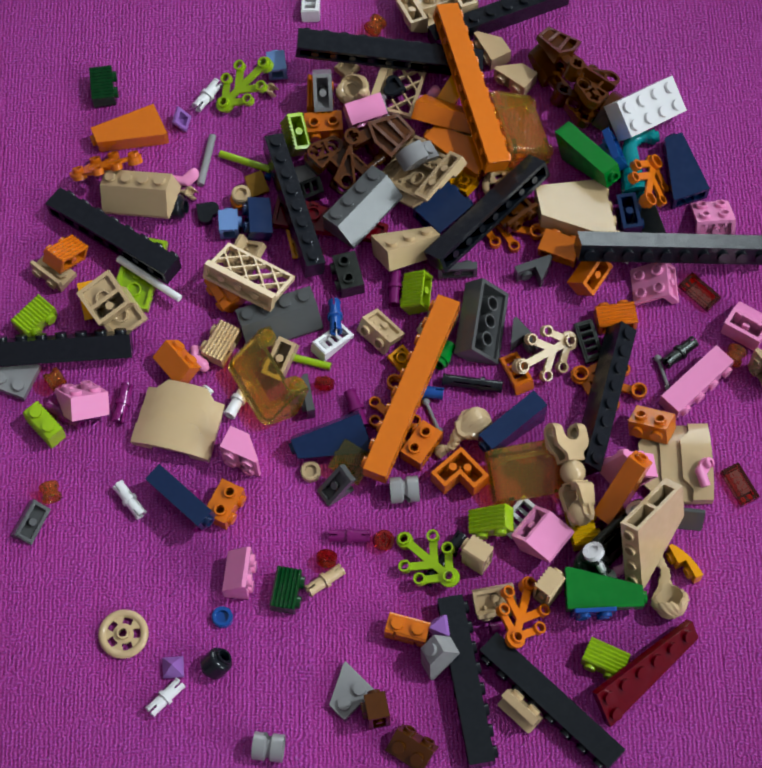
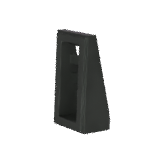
[300,176,325,202]
[572,319,601,364]

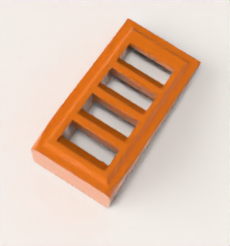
[499,351,534,395]

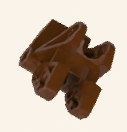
[528,26,620,129]
[303,113,415,195]

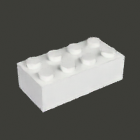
[604,76,687,142]

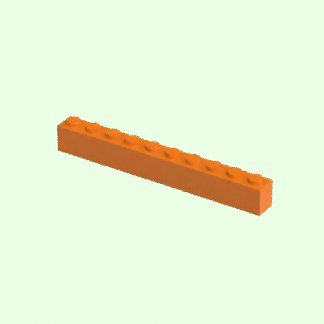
[433,3,511,173]
[361,294,460,484]

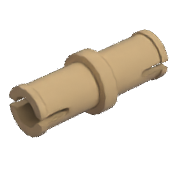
[304,563,346,597]

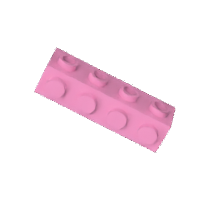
[659,345,734,419]

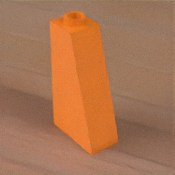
[411,94,471,134]
[89,103,169,152]
[423,125,486,182]
[595,450,653,524]

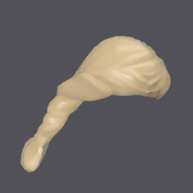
[336,73,370,104]
[434,407,493,459]
[650,555,690,620]

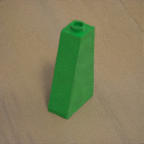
[555,121,621,188]
[563,567,648,612]

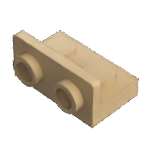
[30,255,77,292]
[357,308,405,355]

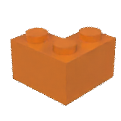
[430,447,489,496]

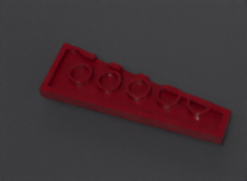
[272,195,389,243]
[592,619,698,727]

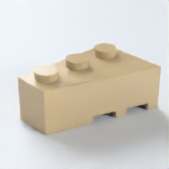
[371,226,440,271]

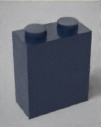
[413,182,473,236]

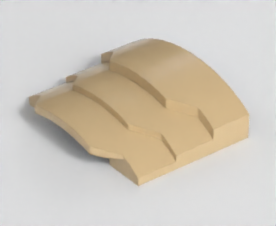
[395,0,478,33]
[382,135,468,208]
[130,379,225,463]
[638,423,714,504]

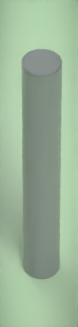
[197,134,216,186]

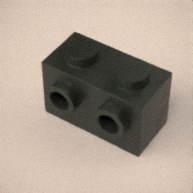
[330,250,365,298]

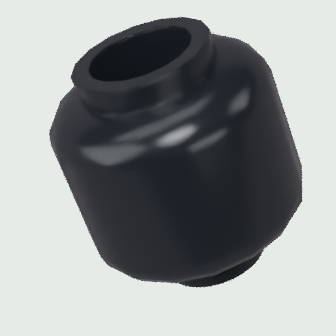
[168,194,189,220]
[200,648,232,679]

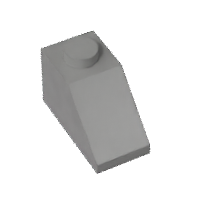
[312,69,333,112]
[421,635,460,680]

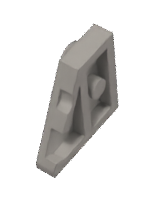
[0,364,42,401]
[329,661,374,722]

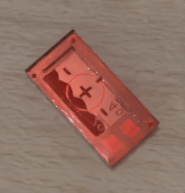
[678,272,721,312]
[720,462,760,507]

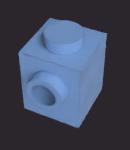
[264,50,288,81]
[218,208,243,239]

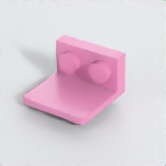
[690,200,736,235]
[630,263,679,306]

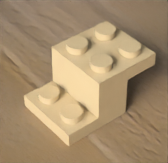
[76,270,148,332]

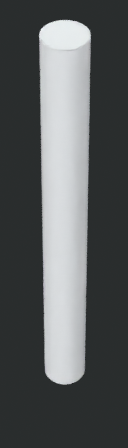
[116,255,182,302]

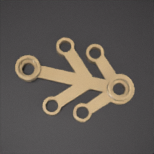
[512,325,578,382]

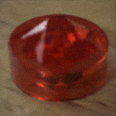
[314,375,335,391]
[373,530,394,551]
[316,549,337,568]

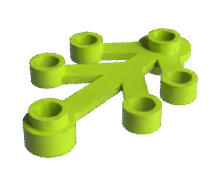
[216,56,274,113]
[396,529,460,588]

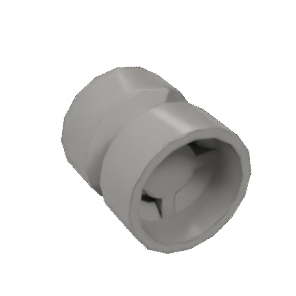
[389,475,420,504]
[251,731,286,763]

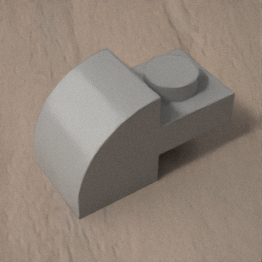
[395,140,439,172]

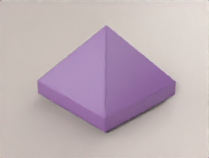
[171,106,192,132]
[429,615,450,636]
[162,656,184,679]

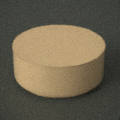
[231,185,251,205]
[300,461,321,483]

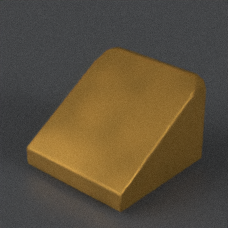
[244,170,270,197]

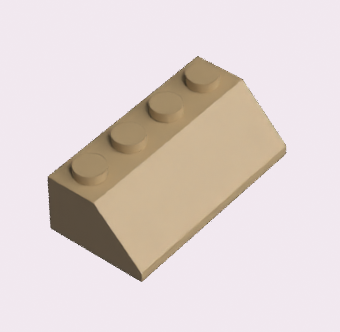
[100,170,181,219]

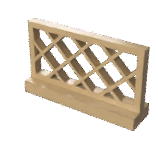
[371,67,427,120]
[203,242,296,312]

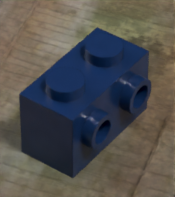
[614,192,644,232]
[242,197,273,241]

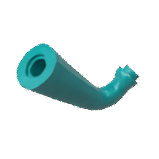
[621,129,660,201]

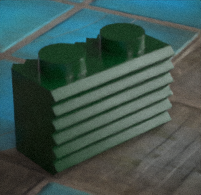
[89,65,119,108]
[269,566,306,614]

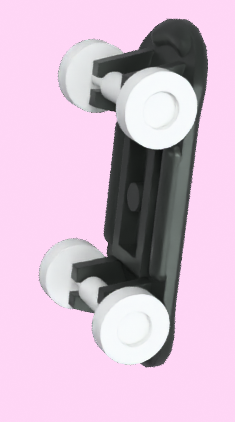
[573,499,642,579]

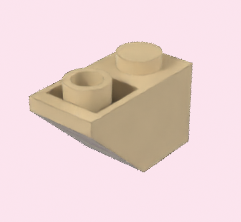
[473,31,511,70]
[493,63,538,98]

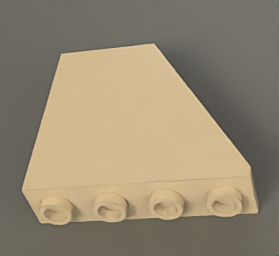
[534,180,620,236]
[620,478,684,589]

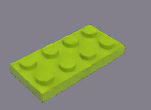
[116,238,168,313]

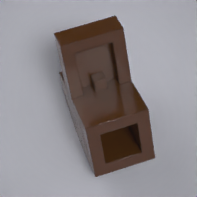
[592,91,624,131]

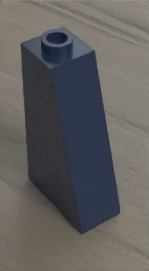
[662,132,710,209]
[478,391,547,456]
[288,410,371,459]
[145,464,216,530]

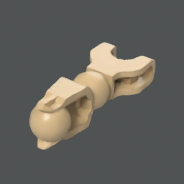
[544,423,595,527]

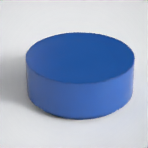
[212,606,233,629]

